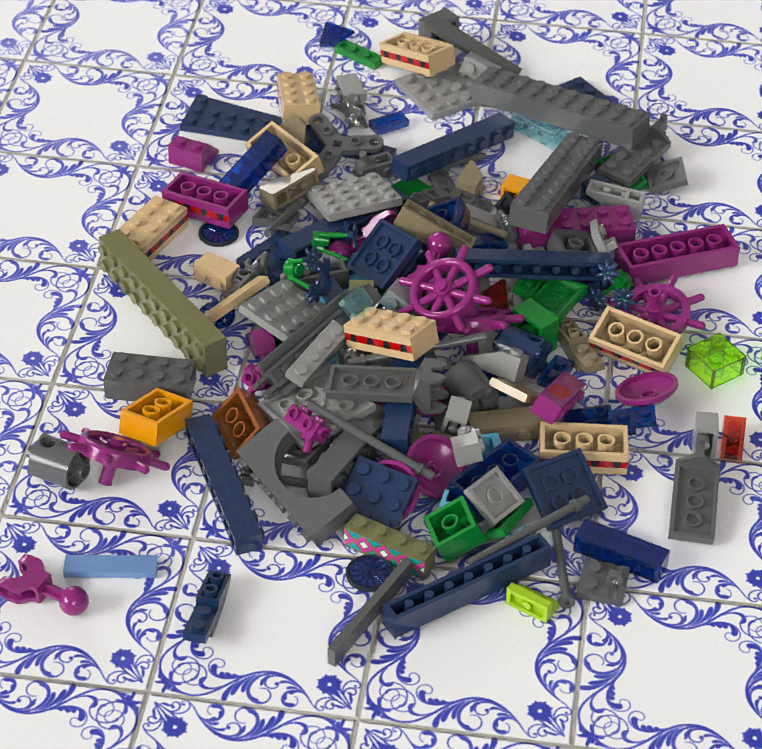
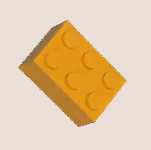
[119,388,193,447]

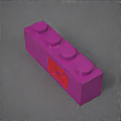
[530,371,586,425]

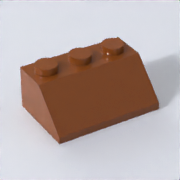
[211,387,270,460]

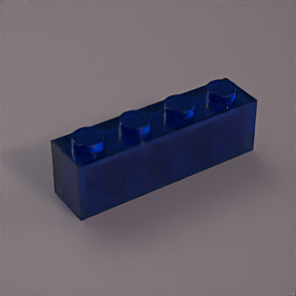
[219,130,288,193]
[573,518,670,583]

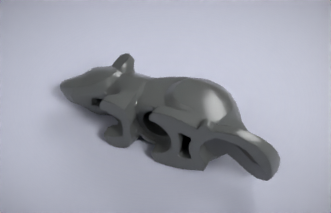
[222,251,269,298]

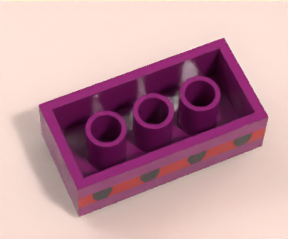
[161,171,249,229]

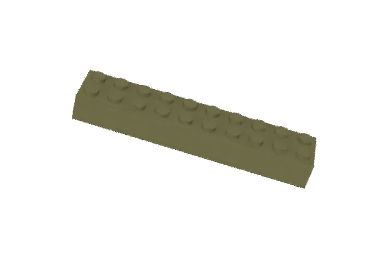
[98,229,228,378]

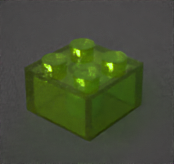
[685,333,747,389]

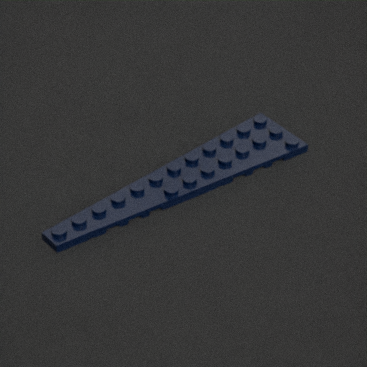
[180,94,397,159]

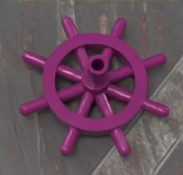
[397,245,493,333]
[607,275,706,334]
[436,307,524,354]
[59,427,170,486]

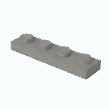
[284,320,346,388]

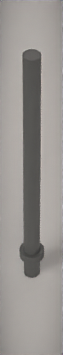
[348,332,487,366]
[305,400,436,481]
[467,495,590,565]

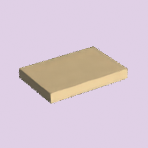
[489,377,540,404]

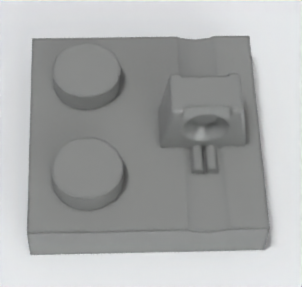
[590,219,618,258]
[463,466,525,527]

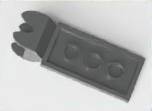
[325,358,449,414]

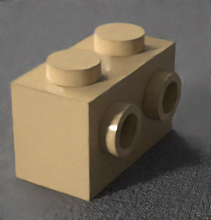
[193,251,240,292]

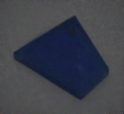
[319,21,355,47]

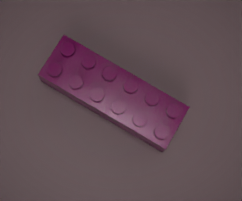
[515,205,636,251]
[614,224,740,286]

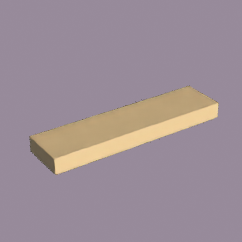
[204,276,270,323]

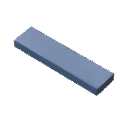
[63,555,158,578]

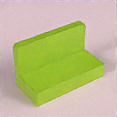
[506,582,559,623]

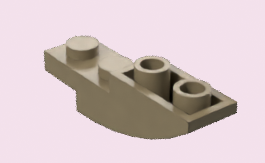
[558,318,605,374]

